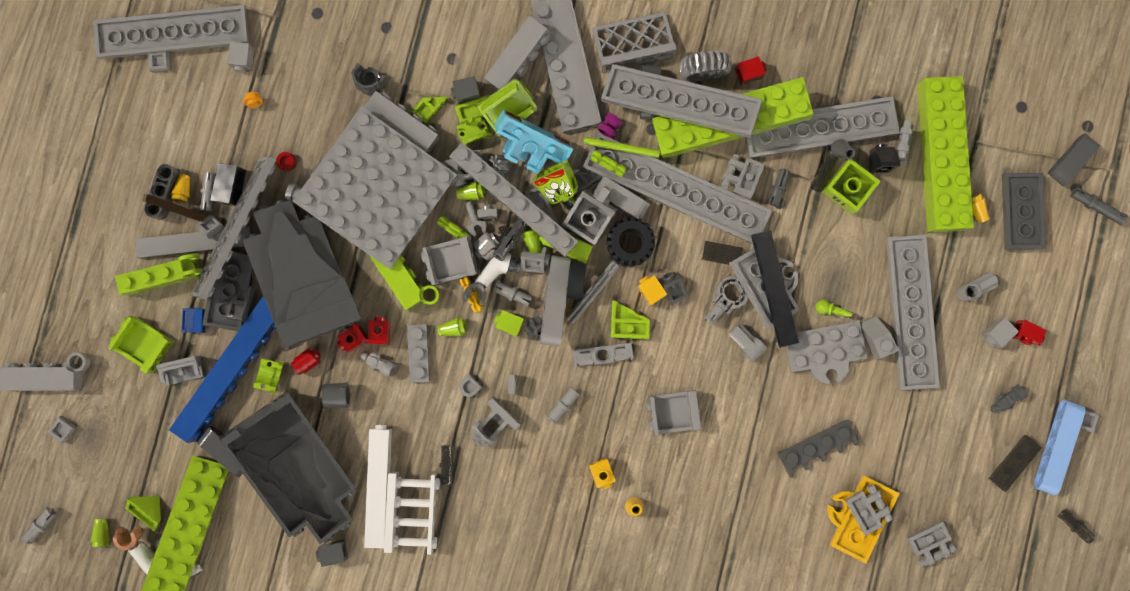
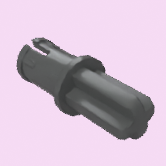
[767,168,790,207]

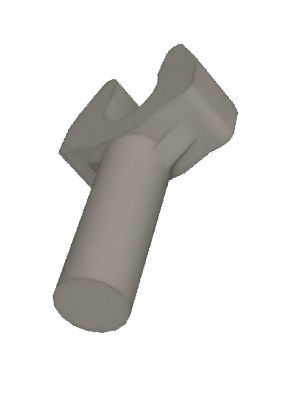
[465,201,487,237]

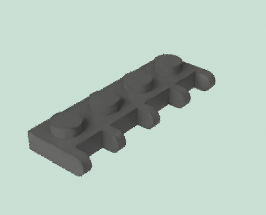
[777,420,859,478]

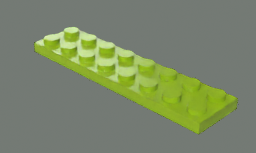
[141,455,229,591]

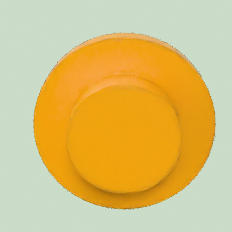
[243,92,263,109]

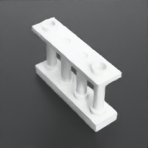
[384,471,440,555]

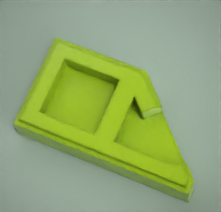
[411,96,449,125]

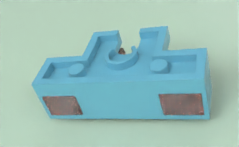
[494,109,574,174]

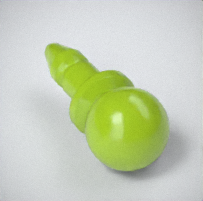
[815,299,853,317]

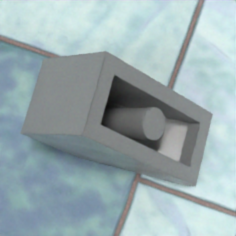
[860,316,899,359]

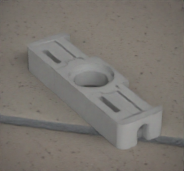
[573,343,633,367]

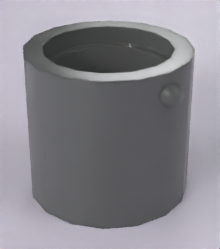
[322,382,350,409]

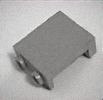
[421,236,480,285]
[646,390,701,435]

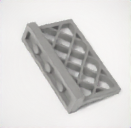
[592,12,677,73]

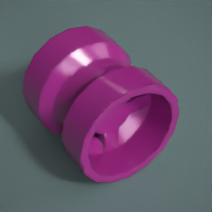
[597,113,623,139]

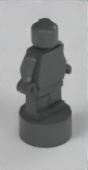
[990,384,1028,413]

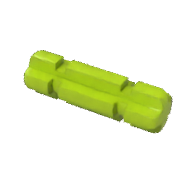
[591,150,626,177]
[437,216,471,239]

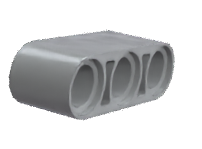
[593,177,650,219]

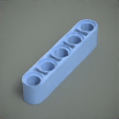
[1034,399,1085,496]

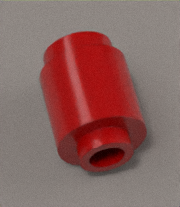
[291,347,321,375]

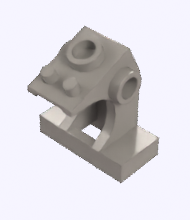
[471,398,521,448]

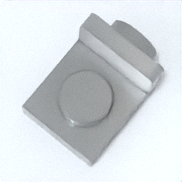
[521,247,550,273]

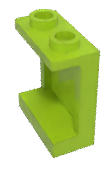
[108,316,175,374]

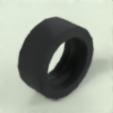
[567,262,586,299]

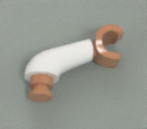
[113,526,155,574]

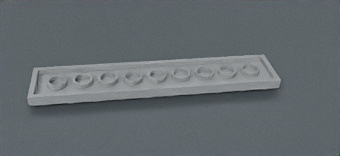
[583,133,772,244]

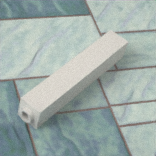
[364,425,392,548]

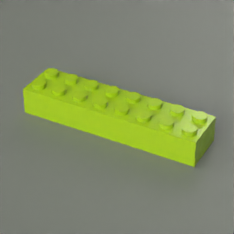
[917,76,974,233]
[652,77,813,159]

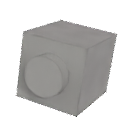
[227,42,254,73]
[982,318,1019,348]

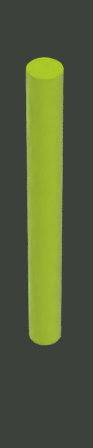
[584,137,660,158]

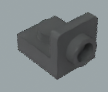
[658,272,689,305]

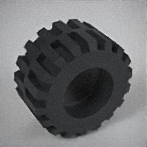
[606,217,656,267]

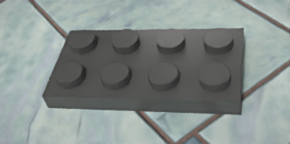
[1002,173,1046,250]
[202,252,254,331]

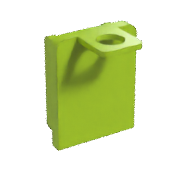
[476,79,537,136]

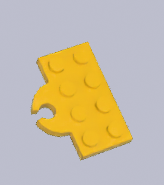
[827,475,900,563]

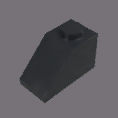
[869,144,901,173]

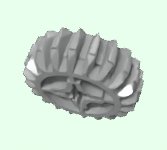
[680,50,732,82]

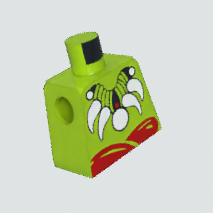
[533,160,578,208]

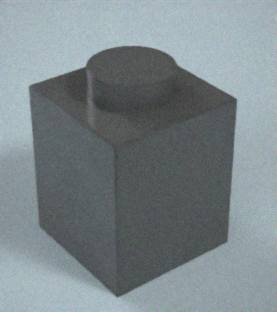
[451,76,480,104]
[316,539,348,567]

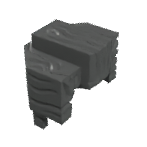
[351,63,387,96]

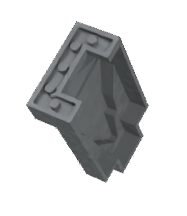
[242,199,361,352]
[219,392,356,544]

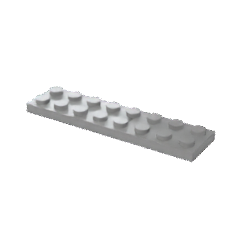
[93,5,250,60]
[601,64,762,138]
[745,96,900,159]
[191,156,276,300]
[886,235,940,390]

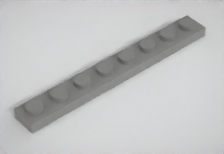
[449,142,578,257]

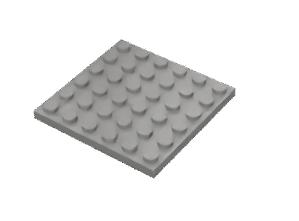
[293,107,457,269]

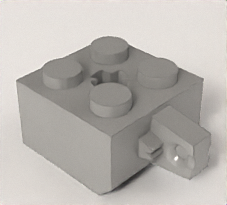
[562,186,618,245]

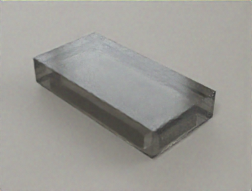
[701,241,743,265]

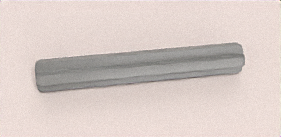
[566,261,620,324]

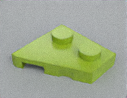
[610,301,650,339]

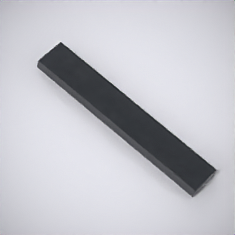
[751,231,799,348]

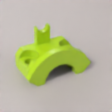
[456,117,493,147]
[253,358,284,395]

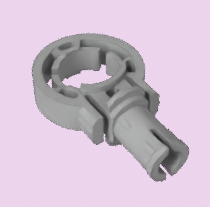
[704,276,748,326]

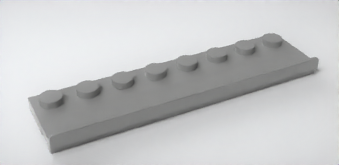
[530,0,601,133]

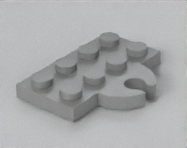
[729,248,800,329]
[785,321,867,385]

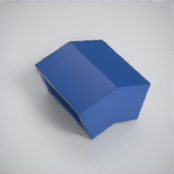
[181,308,206,333]

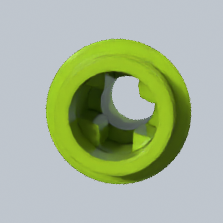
[456,182,486,200]
[522,230,542,254]
[437,317,467,337]
[90,518,111,548]

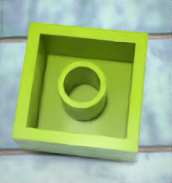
[821,159,881,215]

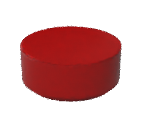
[276,152,297,172]

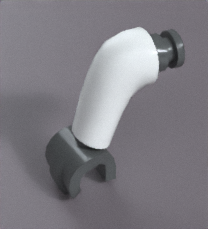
[462,253,521,305]

